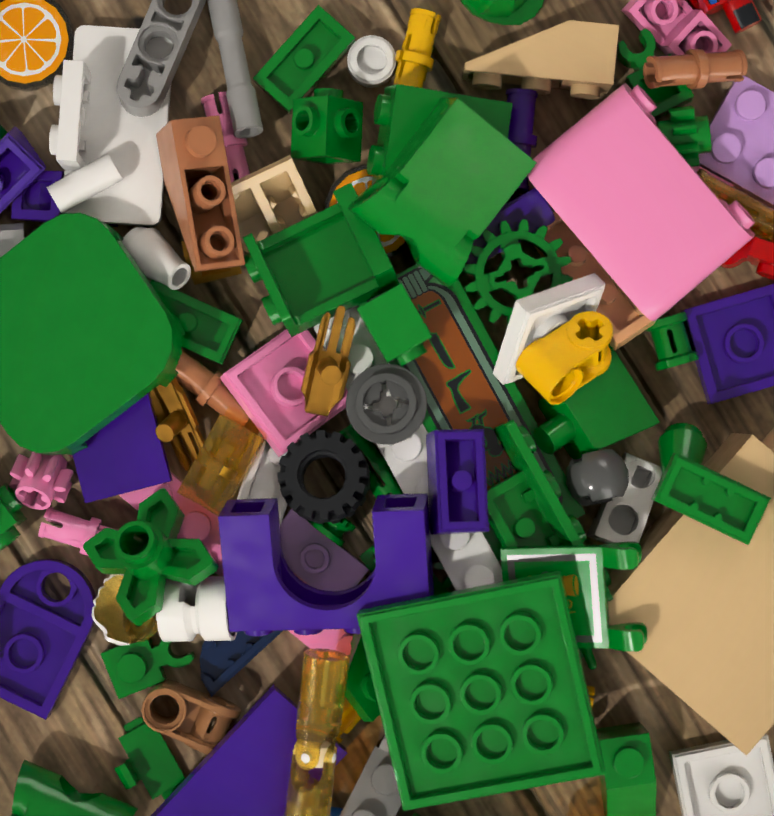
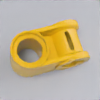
[516,311,613,405]

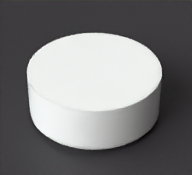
[347,35,396,88]

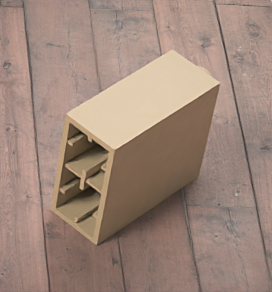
[608,427,774,756]

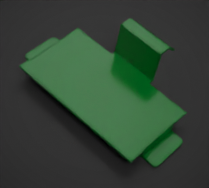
[114,717,185,800]

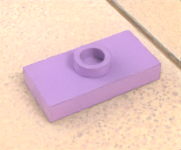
[280,509,369,591]

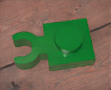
[616,28,694,120]
[100,633,195,699]

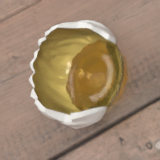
[91,574,158,646]

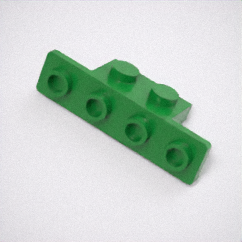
[487,419,613,602]

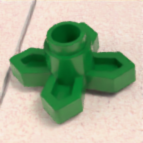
[83,488,219,626]

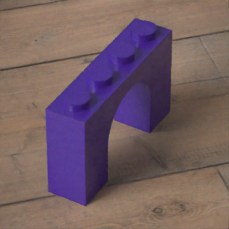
[218,493,434,636]

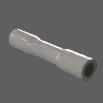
[207,0,263,138]

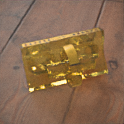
[177,414,266,516]

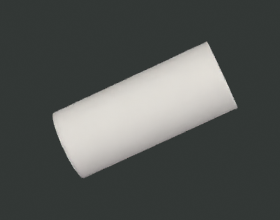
[46,153,123,214]

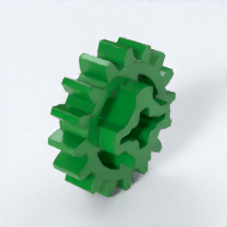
[463,219,573,326]

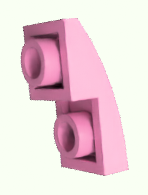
[621,0,732,56]

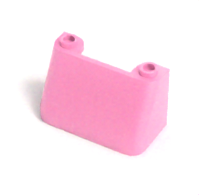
[527,83,755,321]

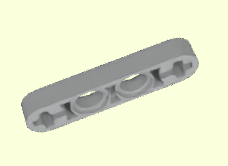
[117,0,206,117]

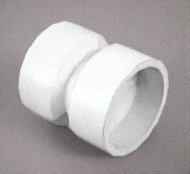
[156,576,238,642]

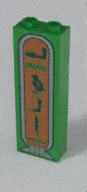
[358,264,586,561]

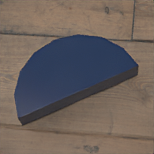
[199,630,283,697]

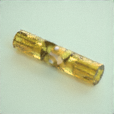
[285,648,350,816]

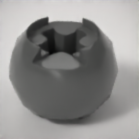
[566,449,629,506]

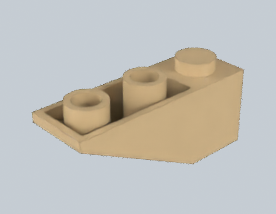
[462,20,619,100]

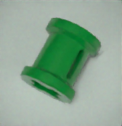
[645,312,699,371]

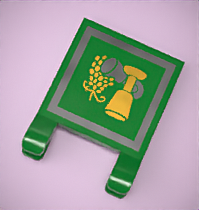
[500,542,648,652]

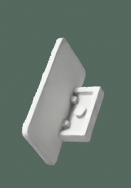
[49,25,174,227]

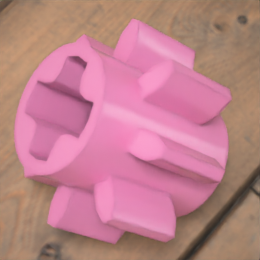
[9,452,74,510]

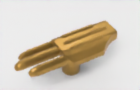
[301,305,355,417]
[150,378,211,476]

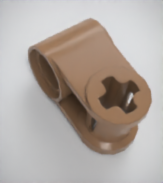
[141,680,242,755]

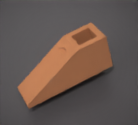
[156,116,245,272]

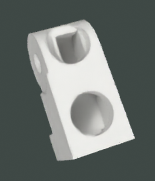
[587,452,662,544]

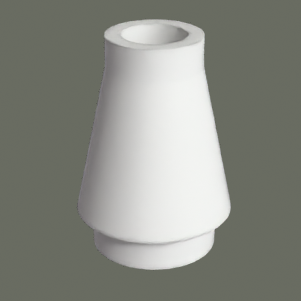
[122,226,191,290]

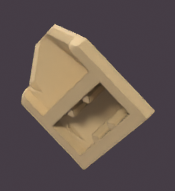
[231,155,317,253]

